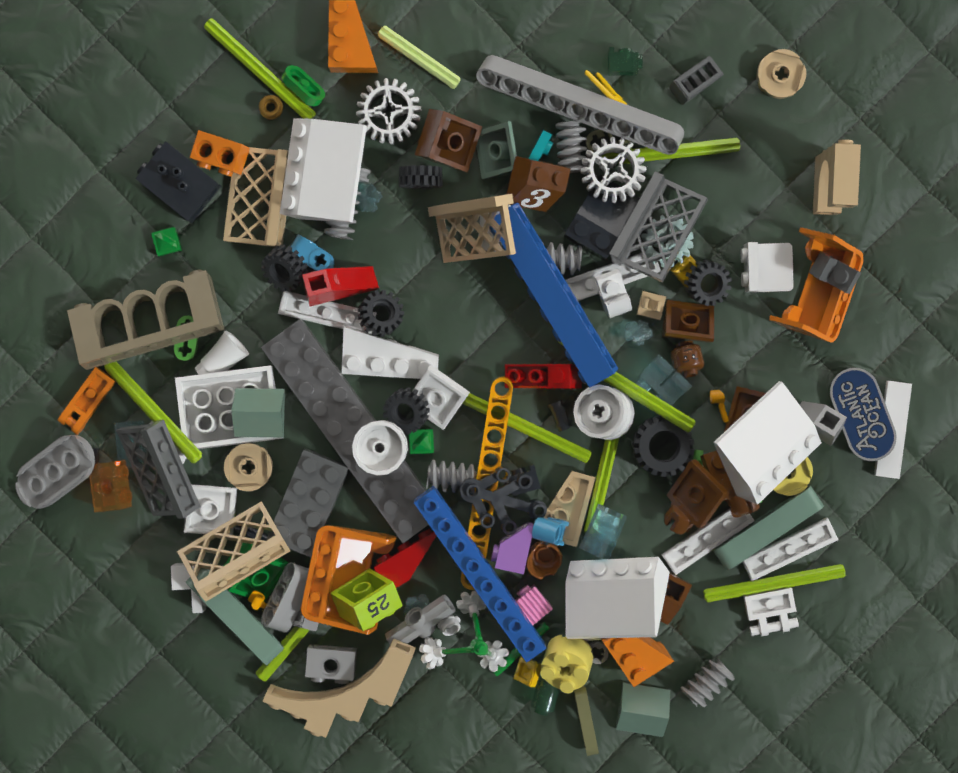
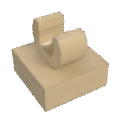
[636,291,666,320]

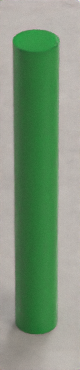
[493,622,550,677]

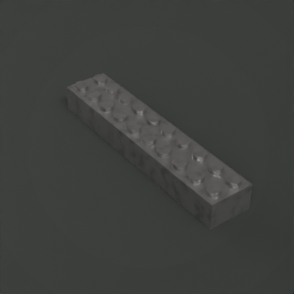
[261,319,429,543]

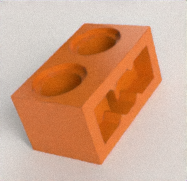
[190,130,250,177]

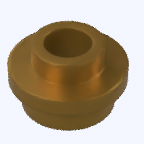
[259,95,283,120]

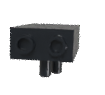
[135,141,222,223]

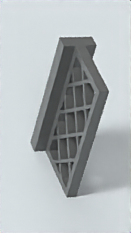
[609,171,708,283]
[116,420,201,519]

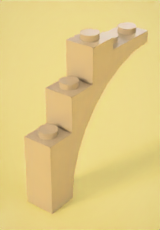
[263,638,416,738]

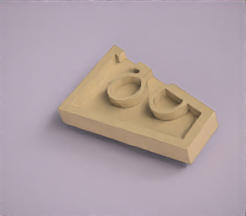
[543,471,596,547]

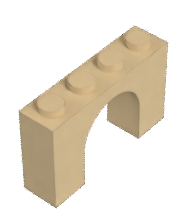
[813,140,861,215]

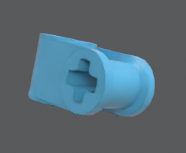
[291,234,334,271]
[532,517,569,546]

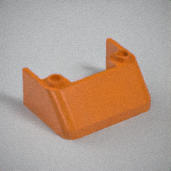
[769,227,863,343]

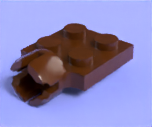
[700,450,760,517]
[664,459,729,535]

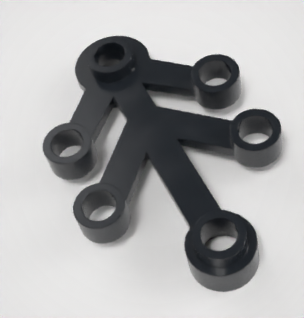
[459,466,547,535]

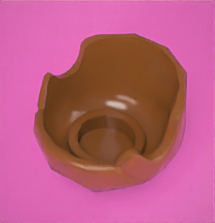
[526,541,562,579]

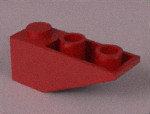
[302,266,379,307]
[505,364,582,388]
[374,528,437,588]

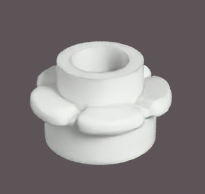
[438,614,461,636]

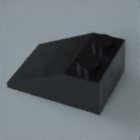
[564,174,640,261]

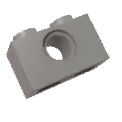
[305,644,357,684]

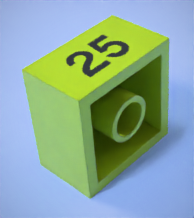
[330,568,403,631]

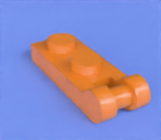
[58,367,116,435]

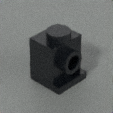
[504,464,541,496]

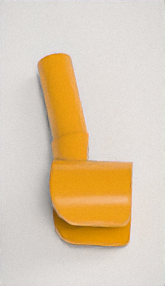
[710,390,728,422]
[248,590,267,610]

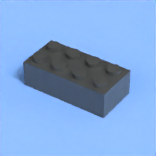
[267,448,349,557]

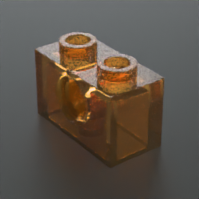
[89,460,132,513]

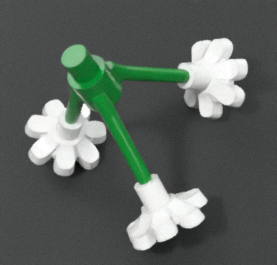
[419,591,509,672]

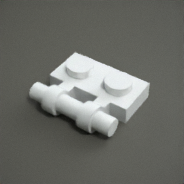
[743,587,799,637]

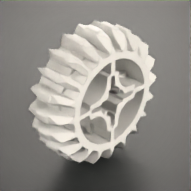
[356,78,421,144]
[580,137,646,203]

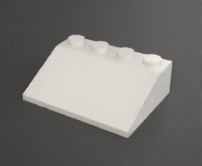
[280,119,367,222]
[175,365,282,449]
[714,381,821,505]
[566,557,670,639]

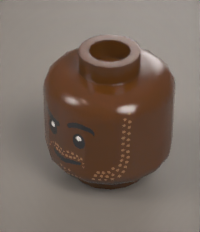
[671,341,704,378]

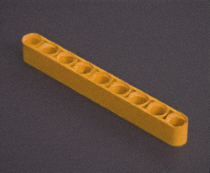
[461,377,513,590]

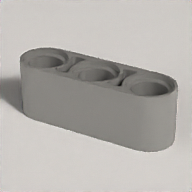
[261,562,309,632]

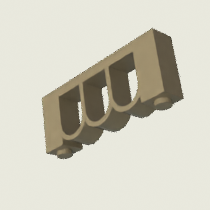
[67,270,225,370]

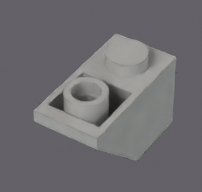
[800,401,847,446]

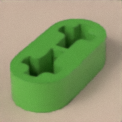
[174,315,199,361]

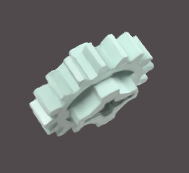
[641,215,694,267]

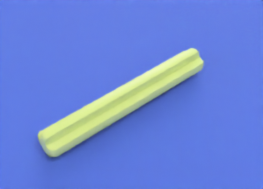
[378,26,460,89]

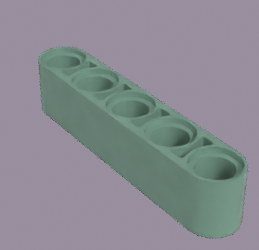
[713,485,824,570]
[186,568,285,665]

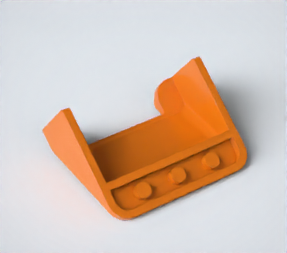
[301,525,397,635]

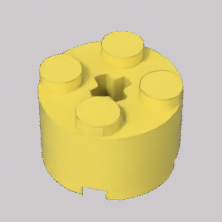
[540,635,593,693]

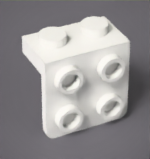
[741,242,793,292]

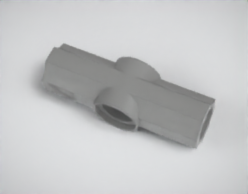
[385,595,456,644]

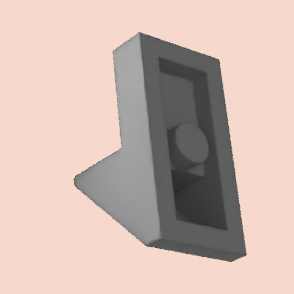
[809,251,861,294]

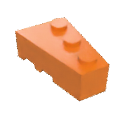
[328,0,378,73]
[601,637,674,687]

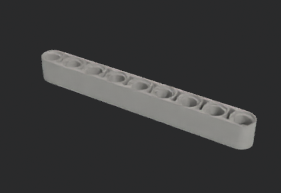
[476,55,684,155]

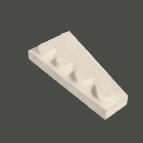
[342,325,439,379]

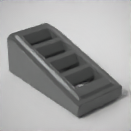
[669,55,724,105]

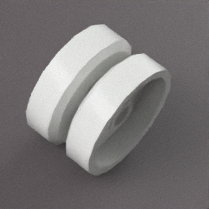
[573,385,635,440]
[352,420,408,475]

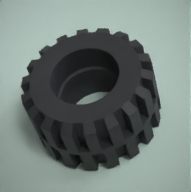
[632,415,695,477]

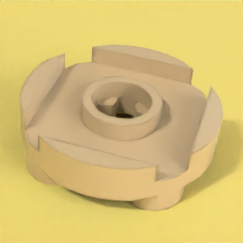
[757,49,806,99]
[224,443,273,491]

